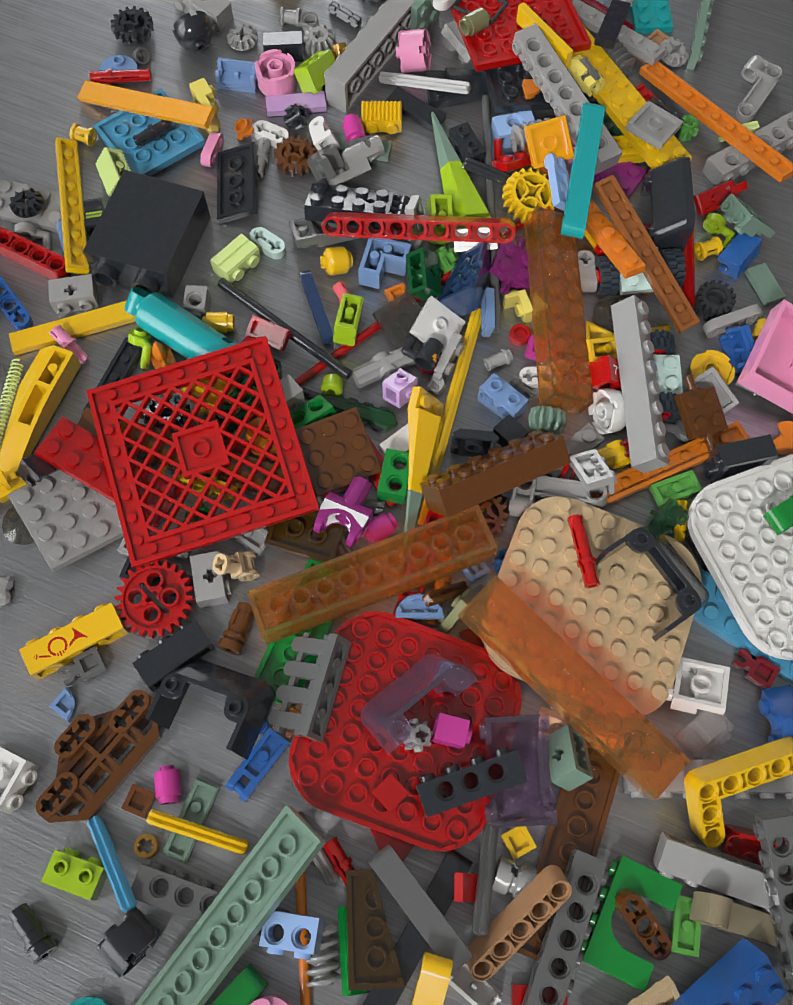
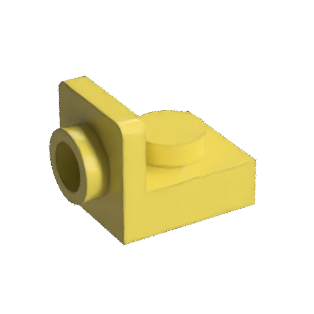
[503,289,534,324]

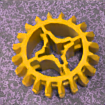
[502,167,555,225]

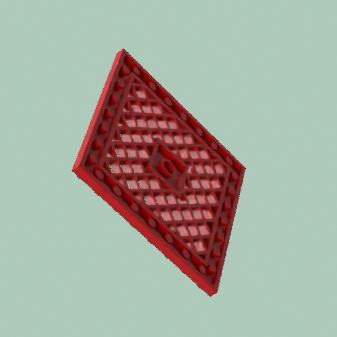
[86,336,319,569]

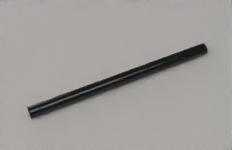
[217,278,353,380]

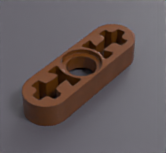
[615,889,672,960]

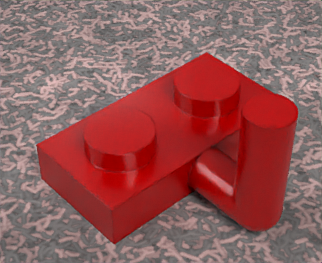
[492,138,532,172]

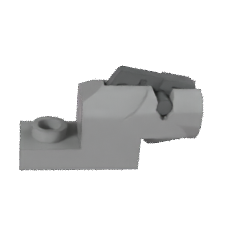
[327,135,385,186]

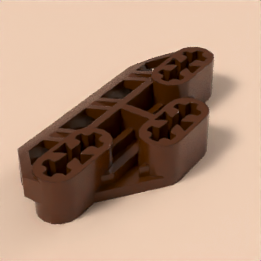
[35,690,162,823]

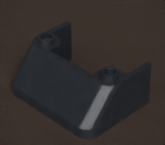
[640,157,695,252]
[596,525,709,641]
[145,659,275,760]

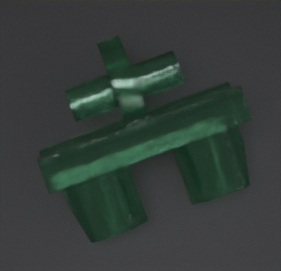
[649,498,689,538]

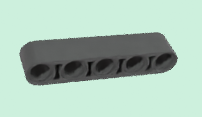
[367,844,473,976]

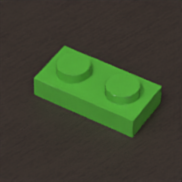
[649,470,703,508]
[670,895,702,958]

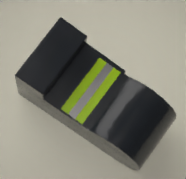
[83,198,104,237]

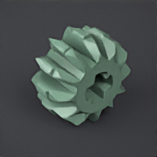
[528,405,567,435]

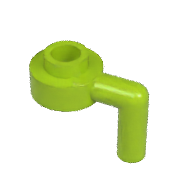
[703,213,736,251]
[128,327,152,369]

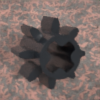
[283,103,308,131]

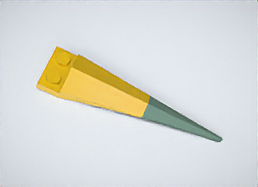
[398,386,445,574]

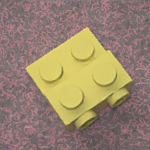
[189,78,221,134]

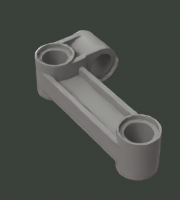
[733,55,783,124]
[509,476,607,517]

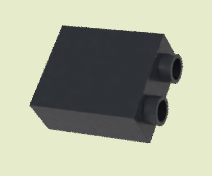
[83,169,211,299]

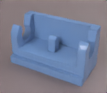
[215,57,258,94]

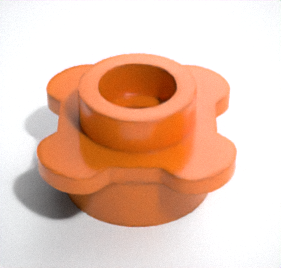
[234,118,254,140]

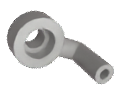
[14,222,52,250]

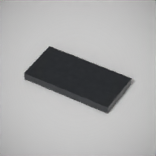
[217,142,258,224]

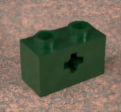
[406,247,442,302]

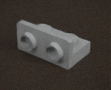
[569,449,617,494]

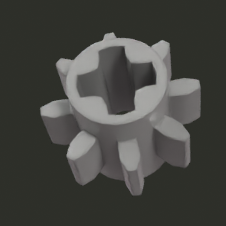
[399,718,433,753]

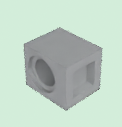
[182,285,211,320]

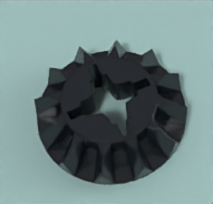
[9,188,44,218]

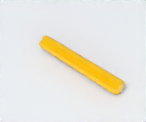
[146,809,249,855]

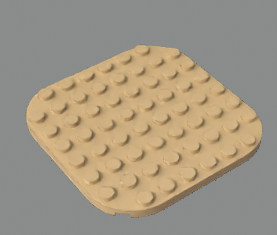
[481,496,701,719]

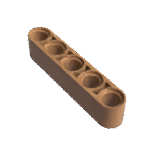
[467,865,572,981]

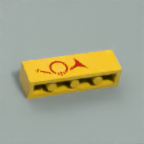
[19,603,129,680]

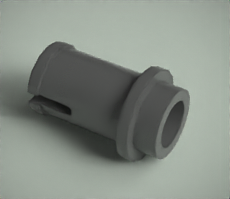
[509,377,536,403]

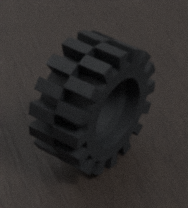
[694,280,736,320]

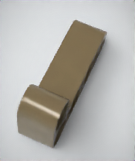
[689,891,791,948]

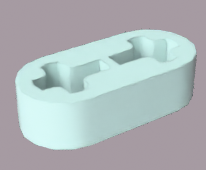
[250,227,286,260]

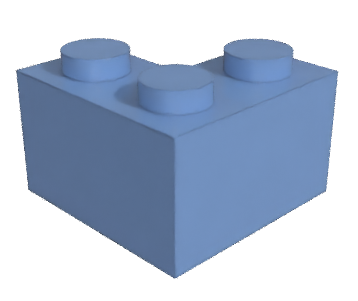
[358,238,411,289]

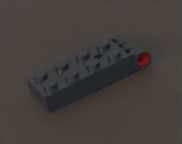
[304,183,410,231]

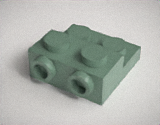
[719,193,776,238]

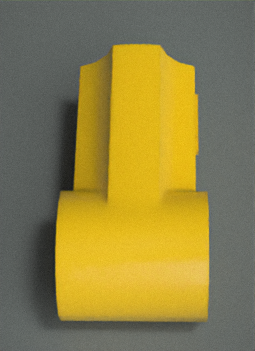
[596,439,631,469]

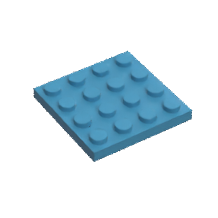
[93,88,205,176]

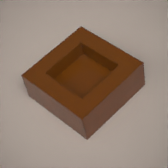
[121,784,156,819]

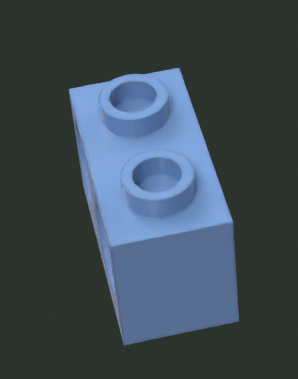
[477,373,529,420]

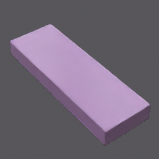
[265,91,327,117]

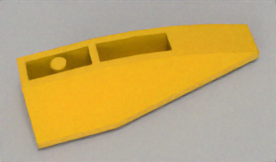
[0,345,81,473]

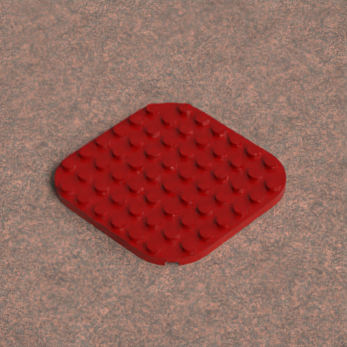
[289,611,522,851]

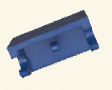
[718,233,762,280]
[719,324,755,376]

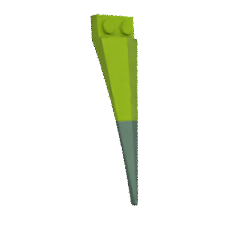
[431,112,491,253]

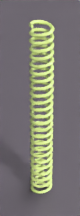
[0,359,24,447]

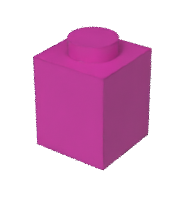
[430,713,472,749]

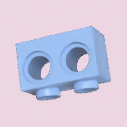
[259,911,325,960]

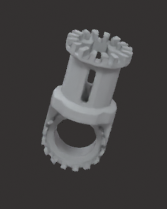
[280,7,319,31]

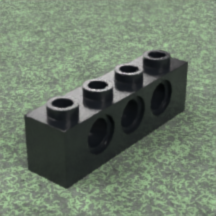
[414,746,528,817]

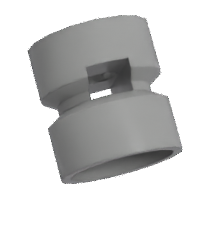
[492,855,537,898]

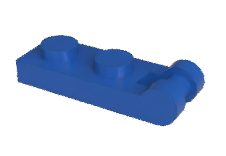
[225,727,290,803]

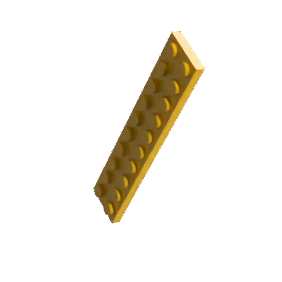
[572,25,692,169]

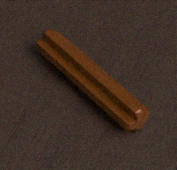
[422,581,470,607]

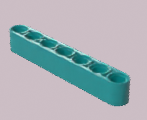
[561,102,605,239]

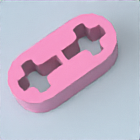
[200,131,224,168]

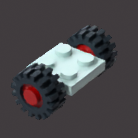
[595,247,686,296]
[650,329,683,424]

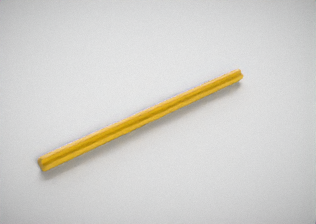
[417,308,481,525]

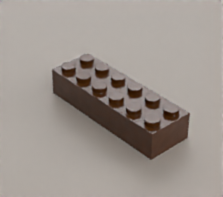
[420,430,571,518]

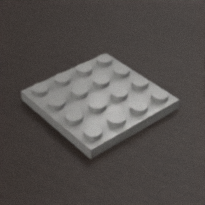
[7,470,123,573]

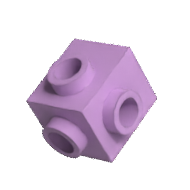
[382,368,417,409]

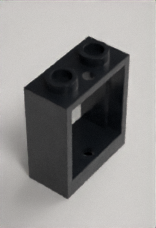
[703,434,779,484]

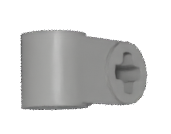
[572,250,597,292]

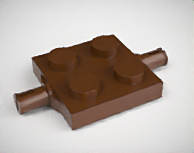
[674,375,729,451]

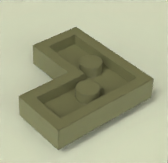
[437,583,487,634]

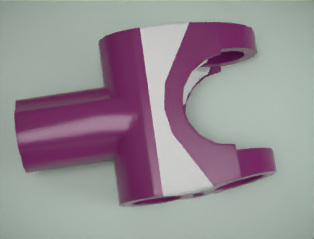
[314,476,374,548]

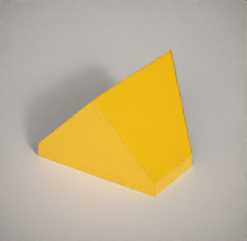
[586,320,618,363]

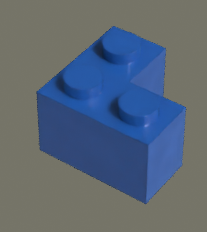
[758,685,793,743]

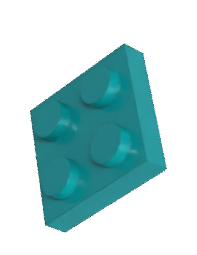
[630,0,673,34]

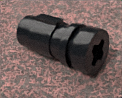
[7,903,58,965]

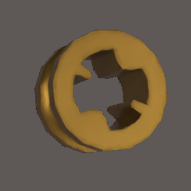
[133,834,160,859]

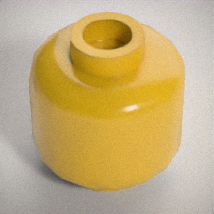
[320,246,353,275]

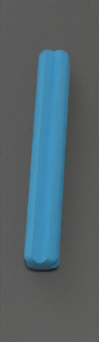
[87,815,137,912]

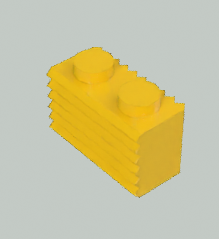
[361,100,402,134]

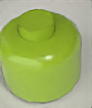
[321,373,344,396]

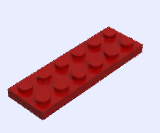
[35,417,183,528]

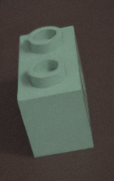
[545,724,593,791]

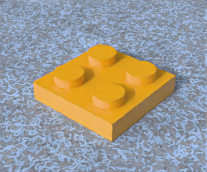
[523,115,574,169]

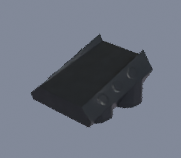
[450,428,499,457]

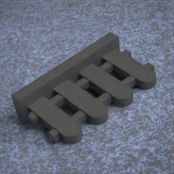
[268,633,352,743]

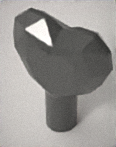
[663,418,696,443]

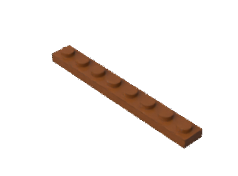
[593,175,700,334]

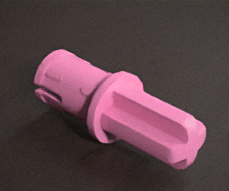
[49,325,89,365]

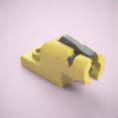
[567,55,605,97]

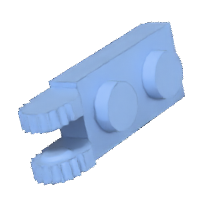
[544,153,569,211]

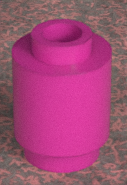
[342,114,365,144]
[364,512,399,545]
[154,765,182,805]

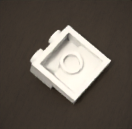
[666,657,730,715]
[0,747,39,815]

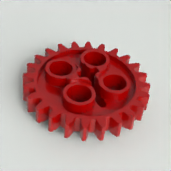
[114,560,195,639]

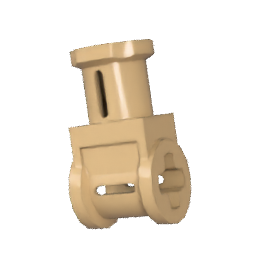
[213,551,260,581]

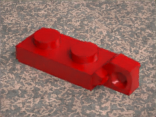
[694,180,748,216]

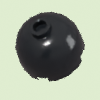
[172,11,213,51]

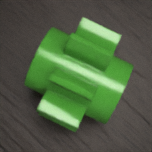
[679,115,700,141]
[434,246,457,273]

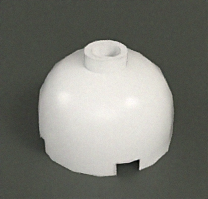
[588,388,626,434]

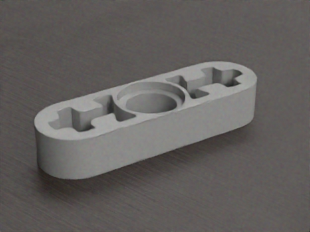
[702,304,764,338]

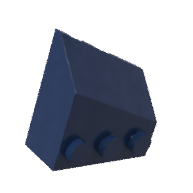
[437,241,491,317]

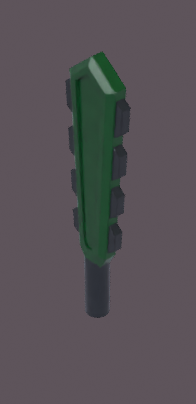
[302,387,398,432]

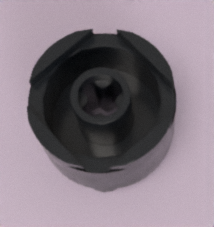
[95,907,162,978]

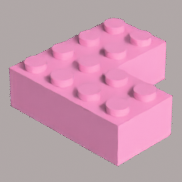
[737,300,793,414]

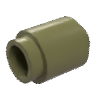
[459,8,490,36]

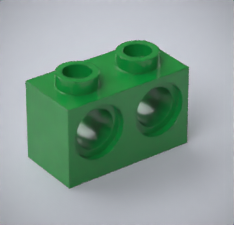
[290,394,336,430]
[377,448,409,504]

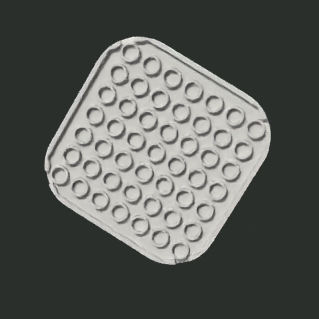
[687,454,793,660]

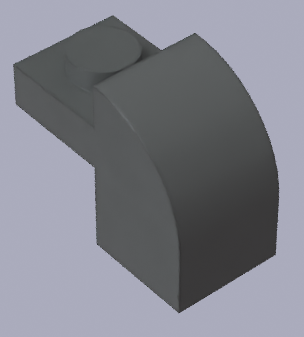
[307,144,345,182]

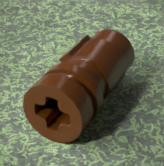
[217,602,256,655]

